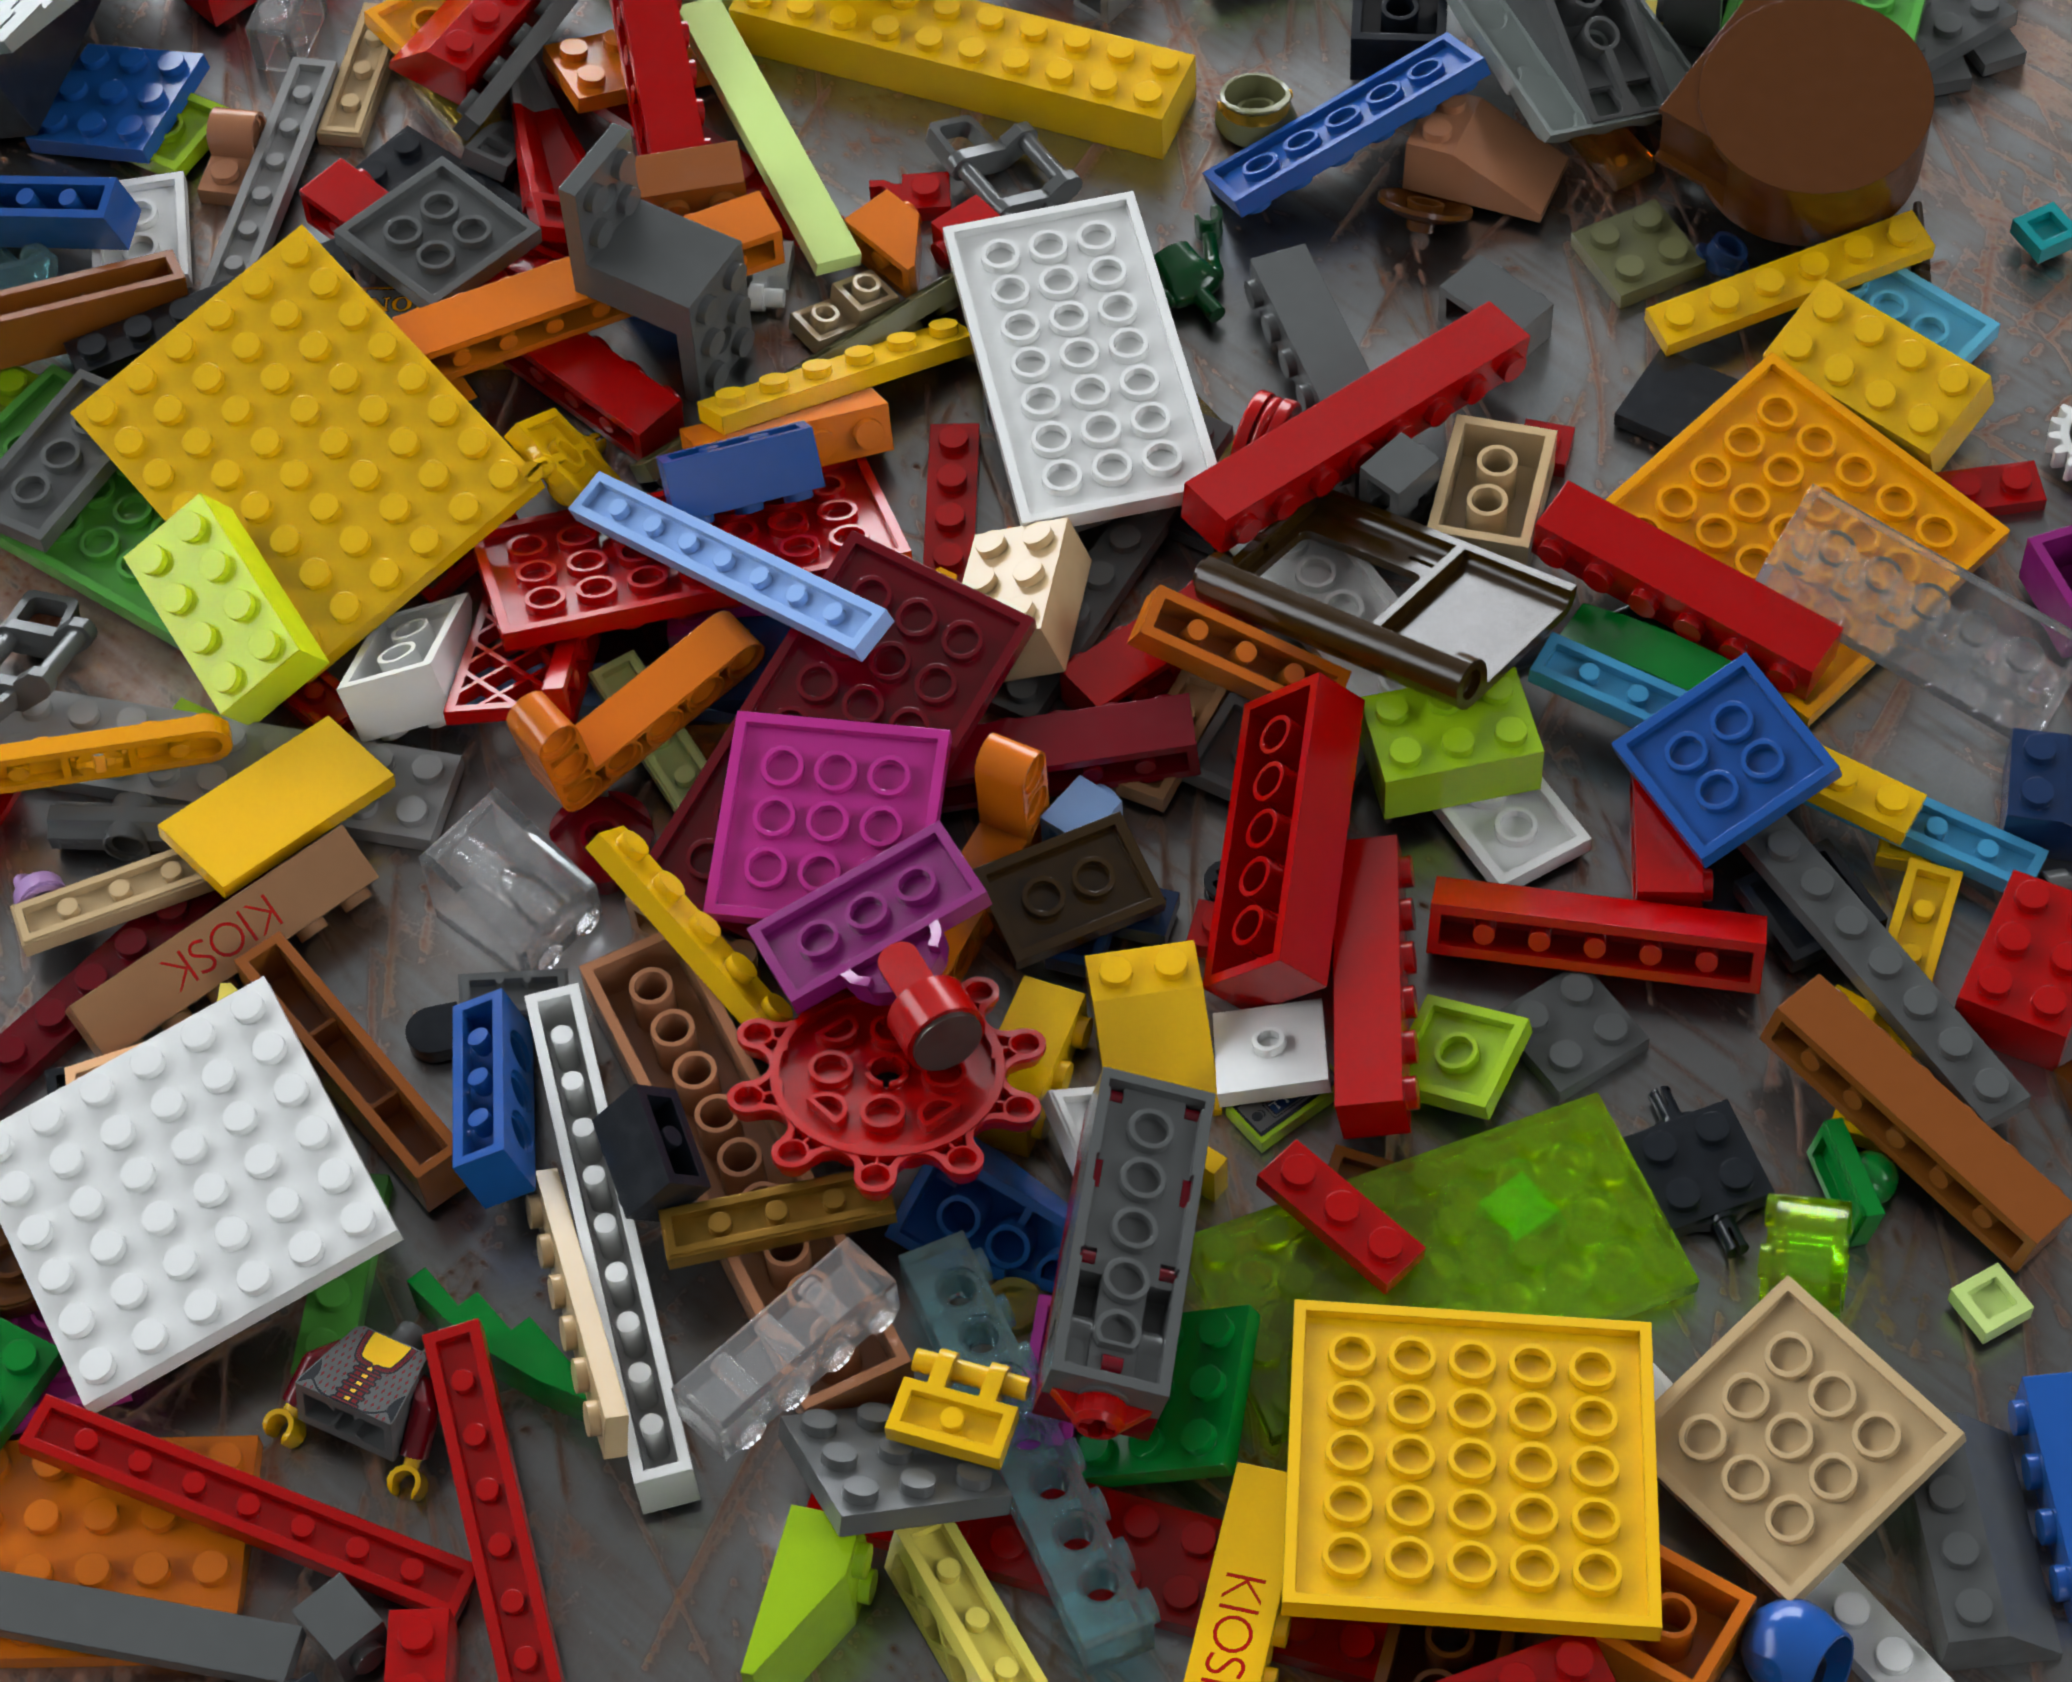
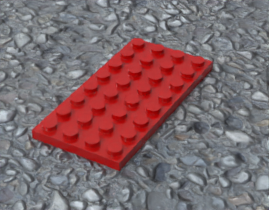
[472,457,912,652]

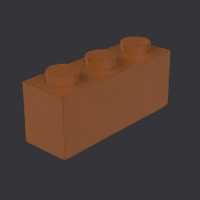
[635,140,747,217]

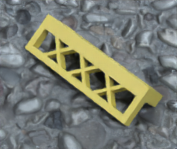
[884,1522,1048,1682]

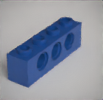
[453,988,536,1209]

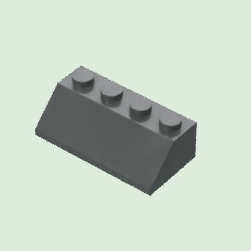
[1900,1412,2063,1671]

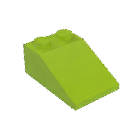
[740,1504,878,1682]

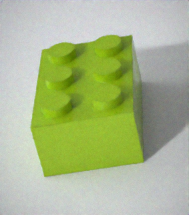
[1360,667,1544,820]

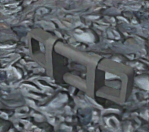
[925,115,1083,216]
[0,590,98,722]

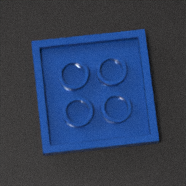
[25,43,210,164]
[1611,652,1842,869]

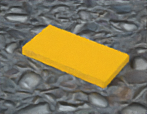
[157,716,396,899]

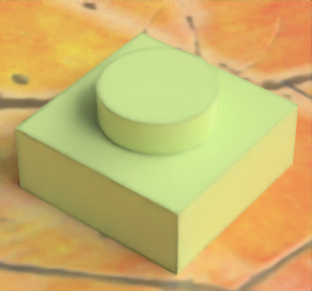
[1947,1262,2034,1344]

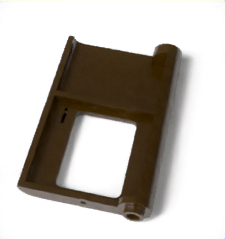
[1193,490,1577,710]

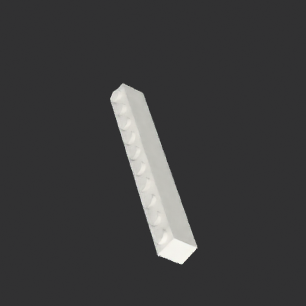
[524,983,701,1515]

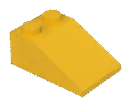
[1085,940,1222,1116]

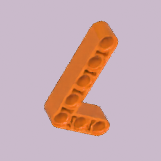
[506,610,765,812]
[942,733,1050,982]

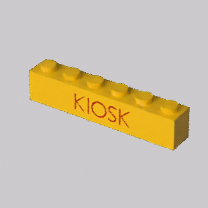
[1183,1462,1292,1682]

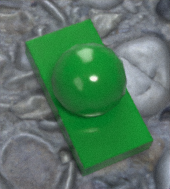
[1806,1118,1899,1247]

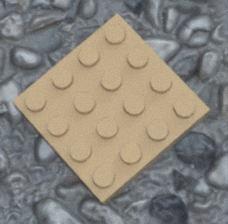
[1655,1275,1966,1600]

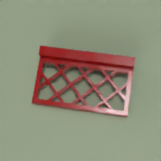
[443,595,603,725]

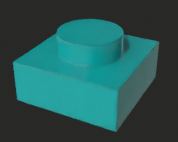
[2010,201,2072,264]

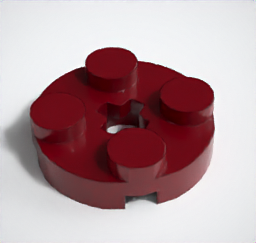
[549,791,657,895]

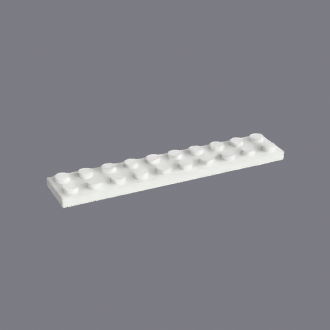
[1229,526,1592,886]

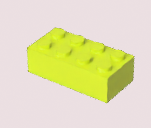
[123,493,330,725]

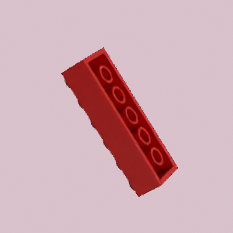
[1203,672,1365,1009]

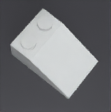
[336,592,472,742]

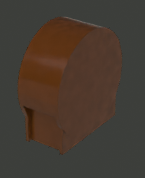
[1654,0,1935,246]

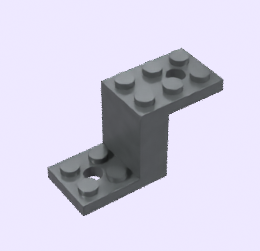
[558,123,755,403]

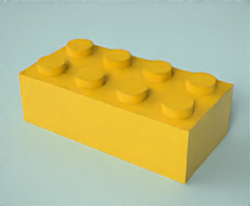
[1763,277,1994,473]

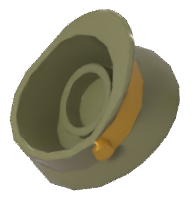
[1215,73,1297,148]

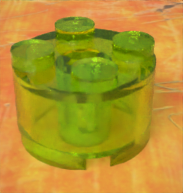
[1758,1193,1853,1318]

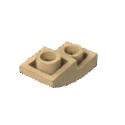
[789,269,899,354]

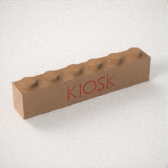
[65,824,379,1057]

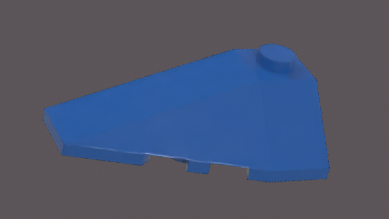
[884,1137,1068,1293]

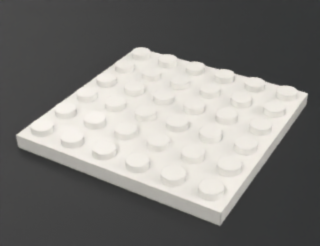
[0,976,404,1413]

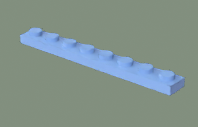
[568,471,895,662]

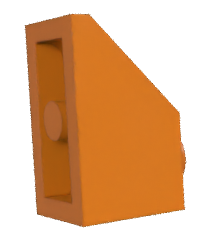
[844,189,922,298]

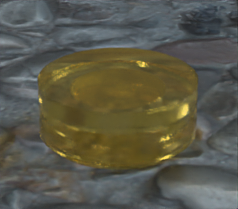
[983,1277,1039,1338]

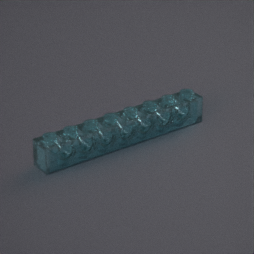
[898,1230,1161,1676]

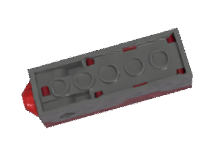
[1031,1066,1216,1441]

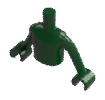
[1154,204,1225,323]

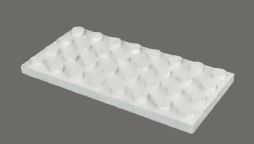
[943,191,1217,527]

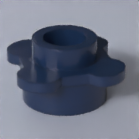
[1696,231,1749,279]

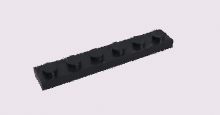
[63,238,356,379]

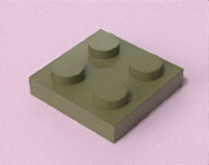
[1570,199,1706,309]

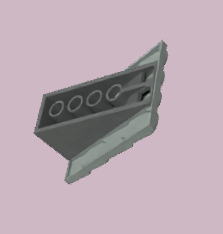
[1446,0,1692,143]

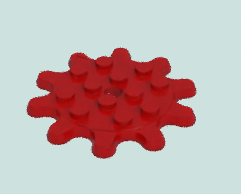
[727,976,1046,1201]

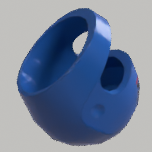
[1741,1599,1854,1682]

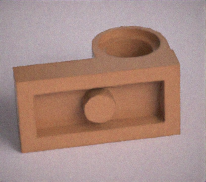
[197,107,267,206]

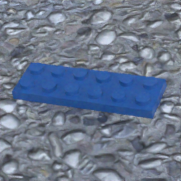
[1202,32,1491,218]

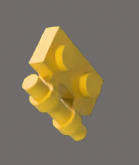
[884,1348,1032,1470]

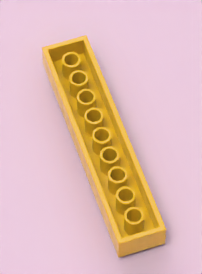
[728,0,1196,160]

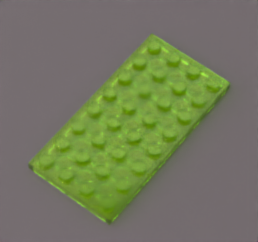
[1189,1092,1700,1446]

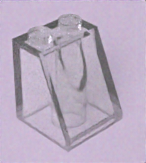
[418,787,603,971]

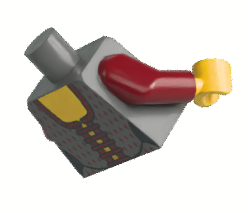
[262,1321,439,1502]

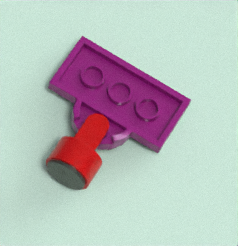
[746,820,993,1071]

